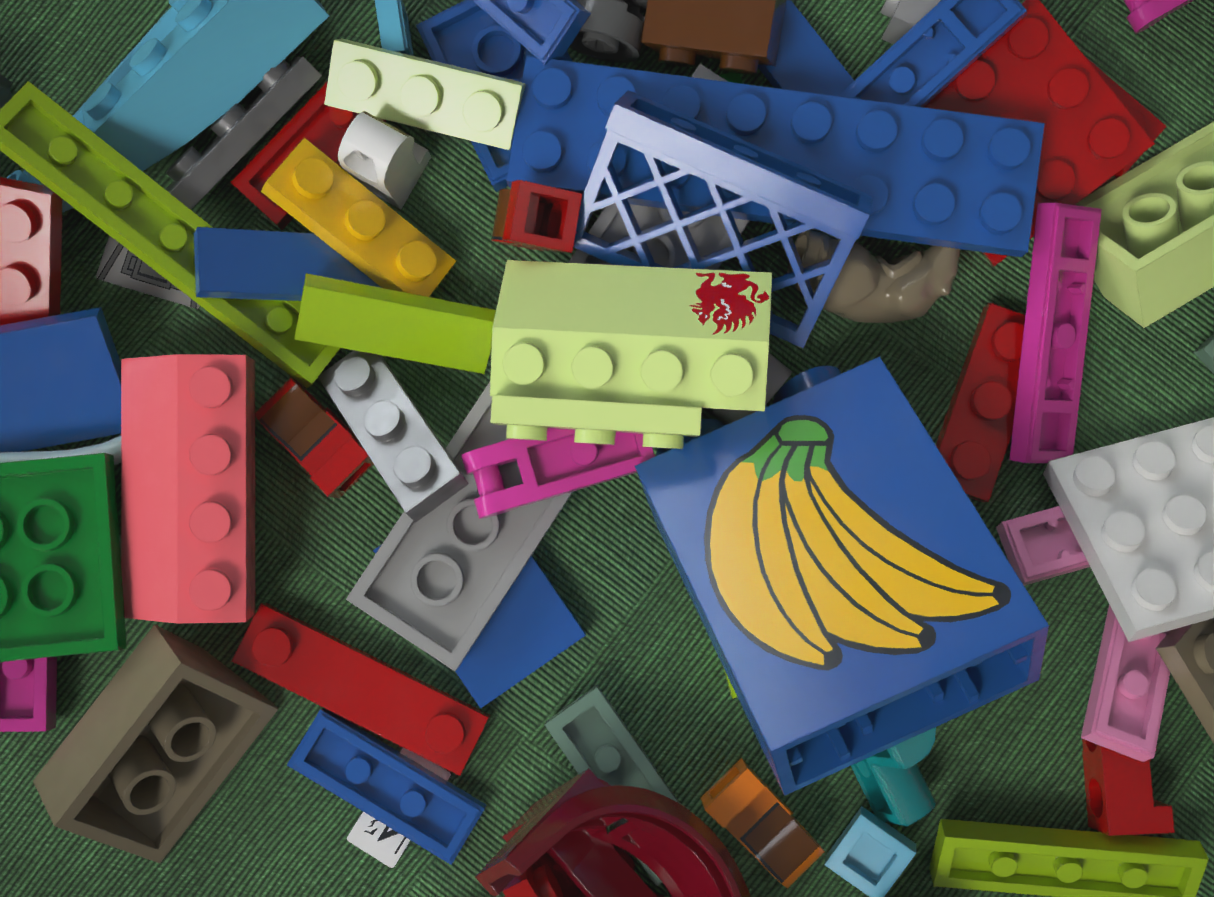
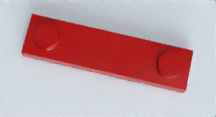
[232,603,490,776]

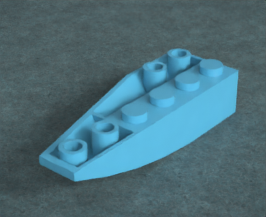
[7,0,329,212]

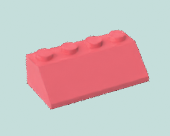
[121,354,255,624]

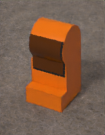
[701,758,825,888]

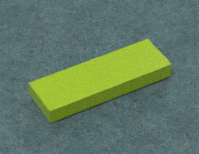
[294,273,496,374]

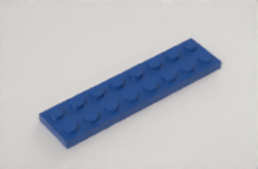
[506,56,1045,257]

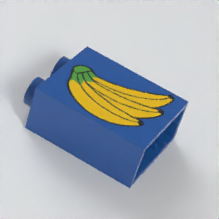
[635,357,1049,796]

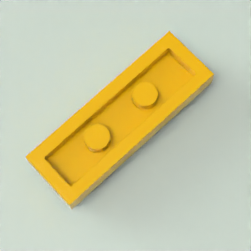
[261,138,456,297]

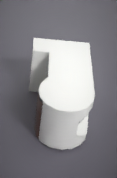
[338,111,431,209]

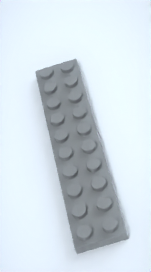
[346,64,750,671]

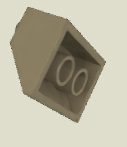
[33,624,278,863]

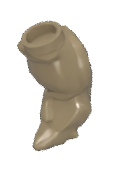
[787,229,960,323]

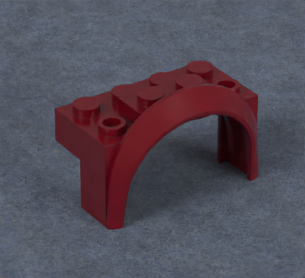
[475,768,750,897]

